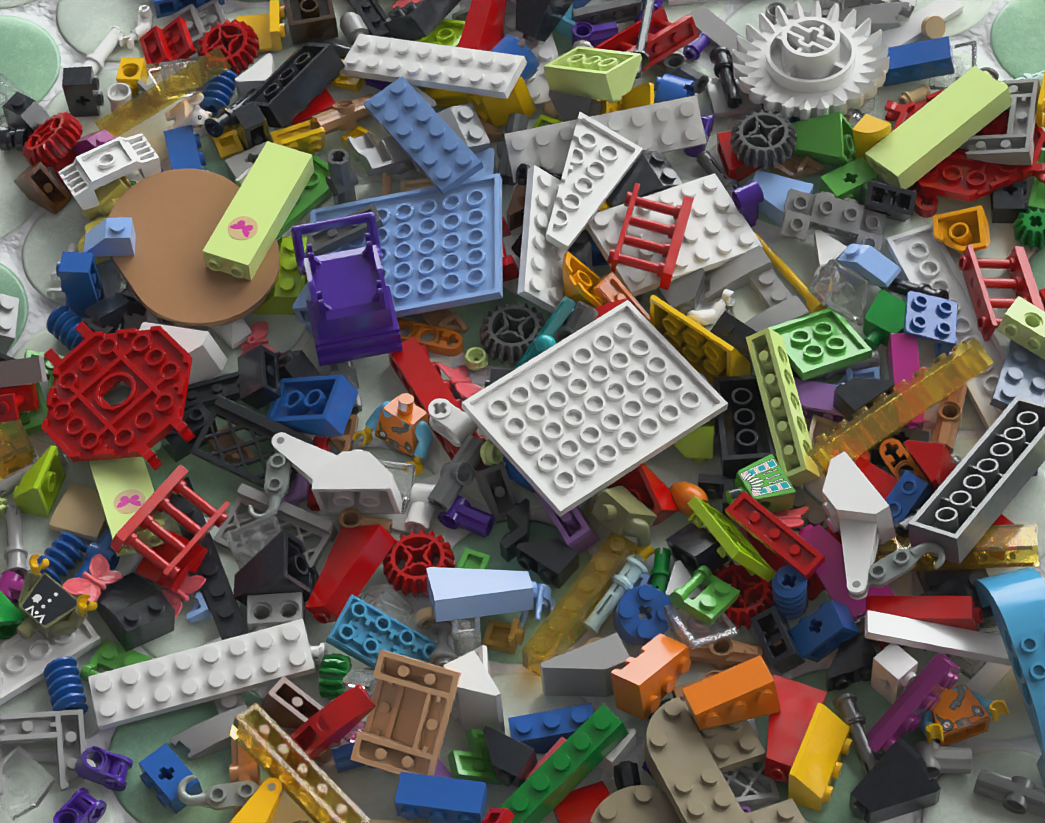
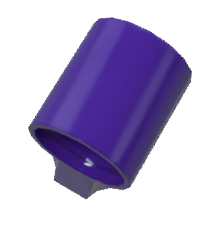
[572,21,619,47]
[731,181,764,227]
[437,495,495,538]

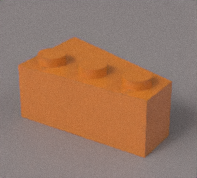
[611,633,691,721]
[682,655,781,730]

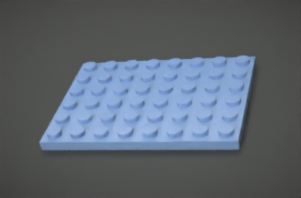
[305,173,503,334]

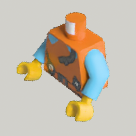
[352,393,433,476]
[920,684,1009,747]

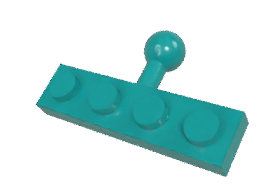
[514,296,577,369]

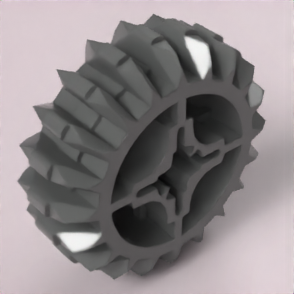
[730,109,797,170]
[479,301,546,366]

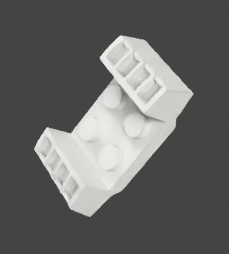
[58,133,161,210]

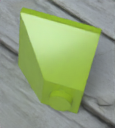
[674,418,715,462]
[13,445,66,518]

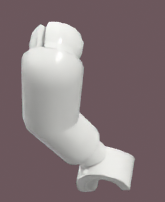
[119,5,153,49]
[687,289,735,326]

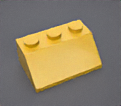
[788,703,853,812]

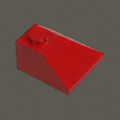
[607,463,679,527]

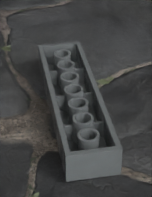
[908,396,1045,564]

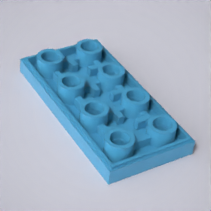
[325,594,437,670]

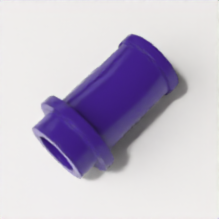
[683,32,710,61]

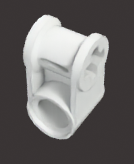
[428,398,478,447]

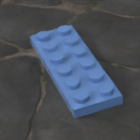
[363,76,484,195]

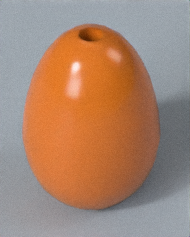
[669,481,708,517]

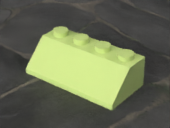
[543,46,642,103]

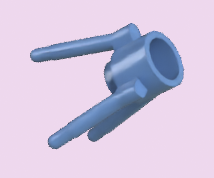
[520,584,559,638]

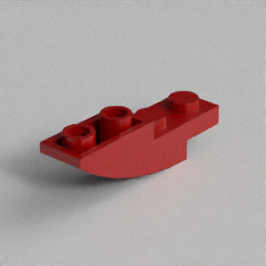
[274,684,376,779]

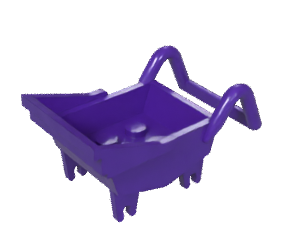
[291,212,403,367]

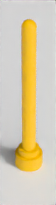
[754,232,829,314]

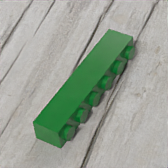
[499,704,629,823]

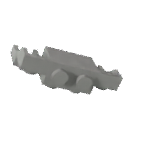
[346,132,415,176]
[780,188,886,252]

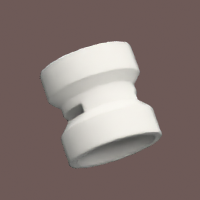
[107,83,134,116]

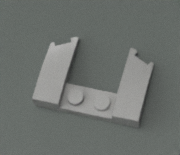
[839,0,911,34]
[961,78,1041,165]
[704,245,809,332]
[170,637,257,761]
[0,709,87,795]

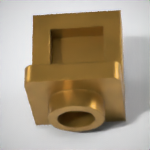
[482,618,525,654]

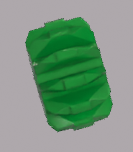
[1013,208,1045,250]
[318,653,352,700]

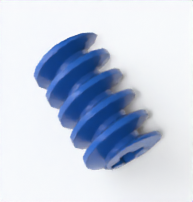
[197,66,237,117]
[46,306,95,351]
[30,532,88,584]
[772,565,808,620]
[43,656,89,715]

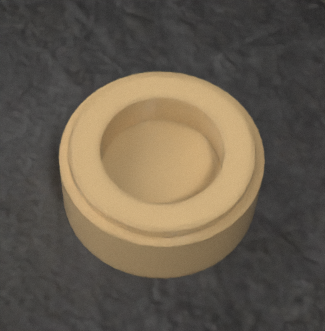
[921,16,946,40]
[413,606,435,629]

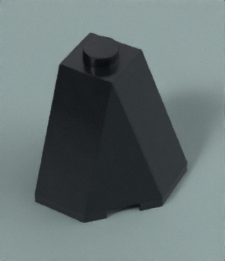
[515,0,575,43]
[233,530,319,606]
[849,737,941,823]

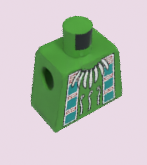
[726,454,796,512]

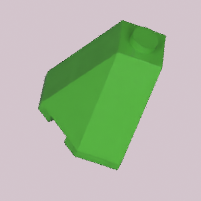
[792,112,856,166]

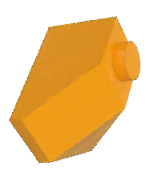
[932,205,991,254]
[562,251,603,308]

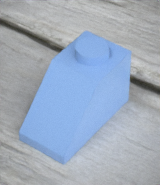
[84,217,136,257]
[837,244,901,287]

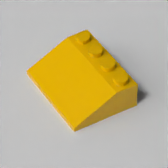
[650,295,750,385]

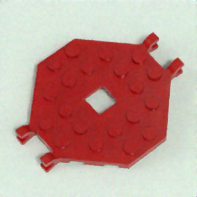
[885,89,1045,202]
[42,321,195,471]

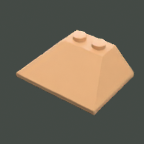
[350,649,461,776]

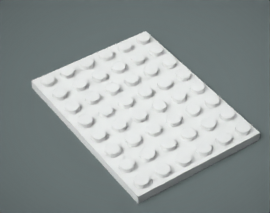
[462,300,728,517]

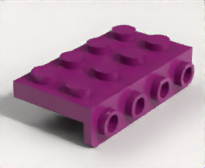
[867,653,962,754]

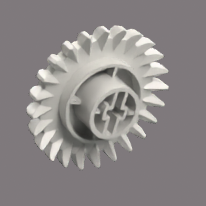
[732,1,890,120]

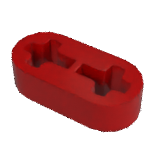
[909,183,938,218]

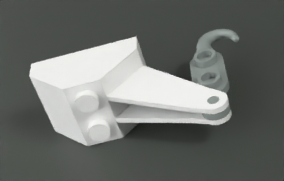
[248,432,402,522]
[822,451,946,600]

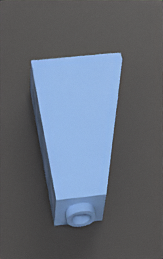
[426,567,538,622]

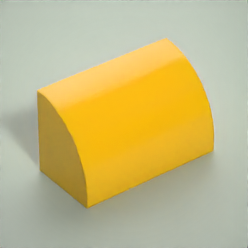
[852,114,892,163]

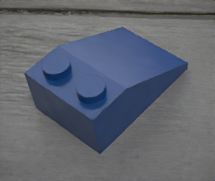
[267,374,359,437]

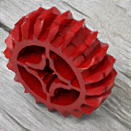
[196,19,260,75]
[22,112,83,168]
[382,529,455,599]
[703,560,775,631]

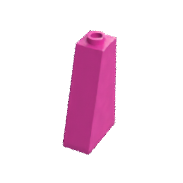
[886,333,925,430]
[798,524,894,622]

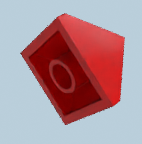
[904,440,956,491]

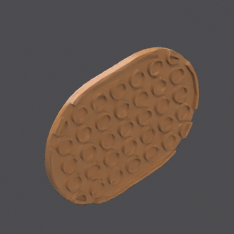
[109,169,280,328]

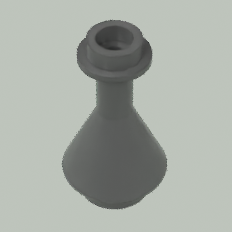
[427,621,459,667]

